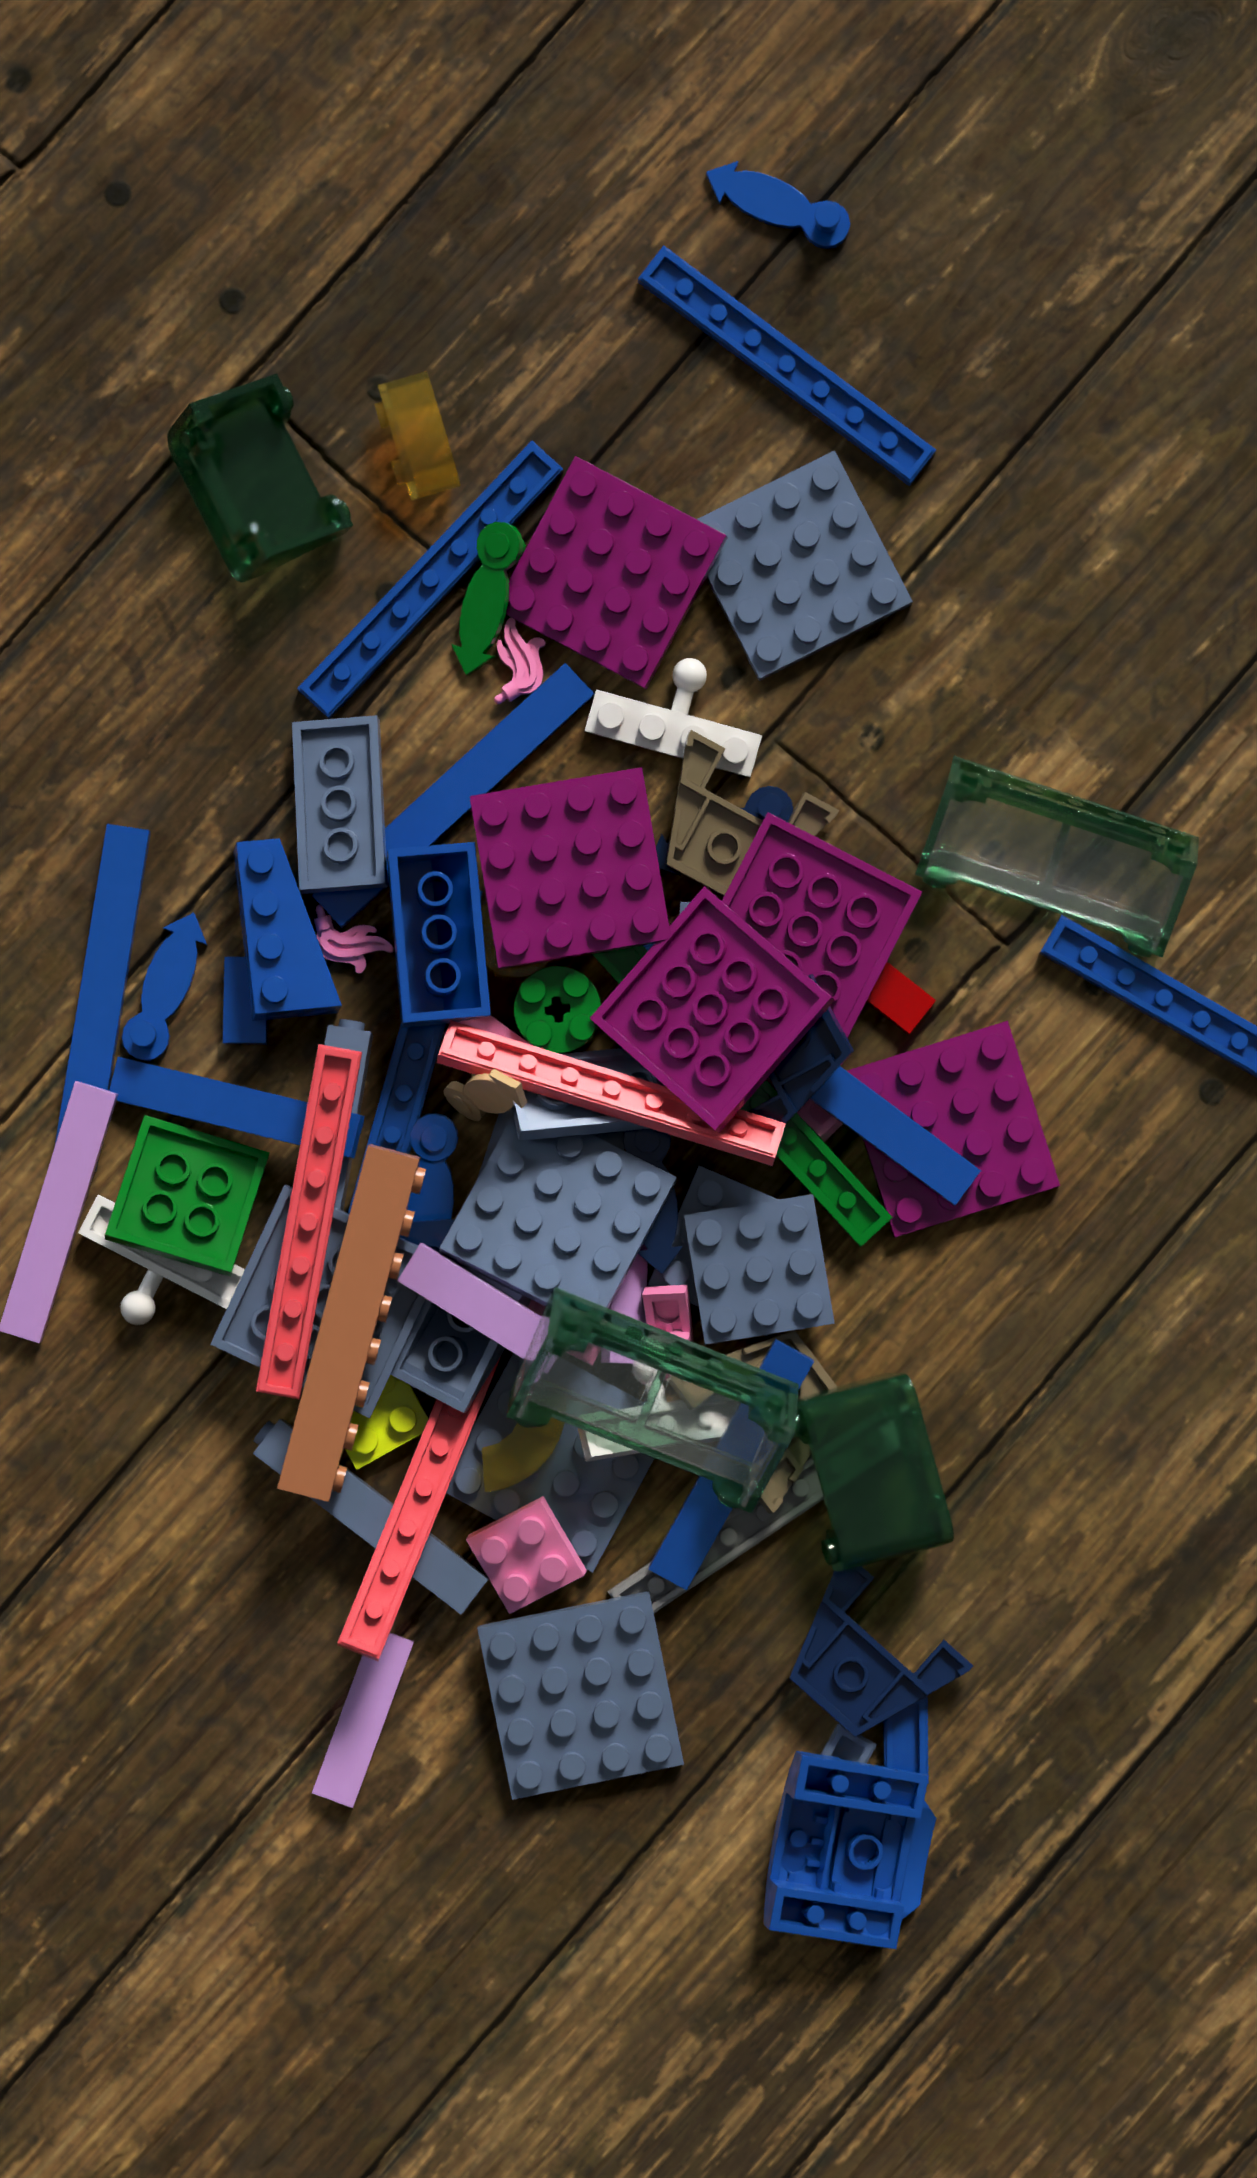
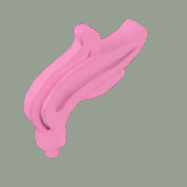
[494,618,546,704]
[314,905,394,974]

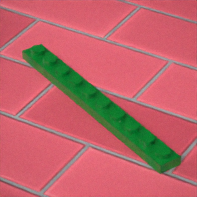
[591,945,893,1247]

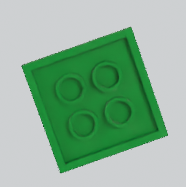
[105,1115,270,1277]

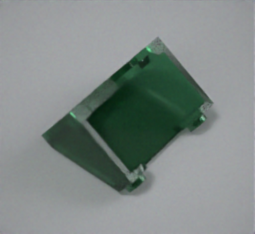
[167,373,353,583]
[786,1373,954,1571]

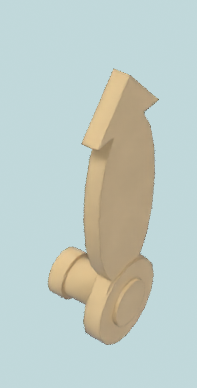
[444,1069,527,1121]

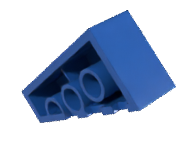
[233,838,342,1021]

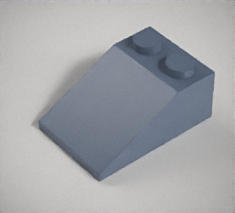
[390,1256,532,1413]

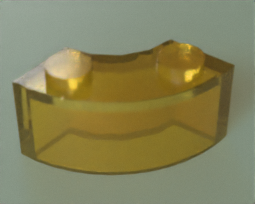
[374,371,461,500]
[482,1397,567,1492]

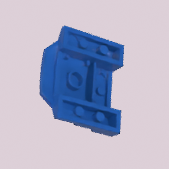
[764,1751,936,1949]

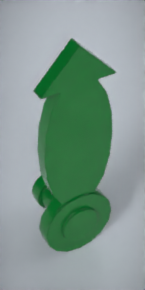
[451,522,526,676]

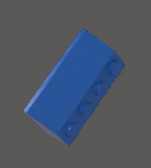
[387,842,491,1028]

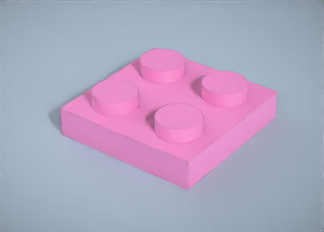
[466,1496,587,1614]

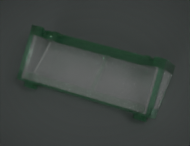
[915,756,1199,957]
[506,1287,799,1513]

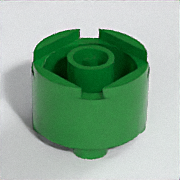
[514,966,601,1054]

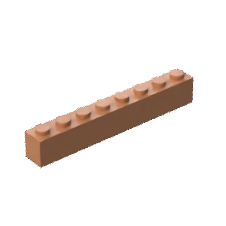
[277,1144,426,1502]

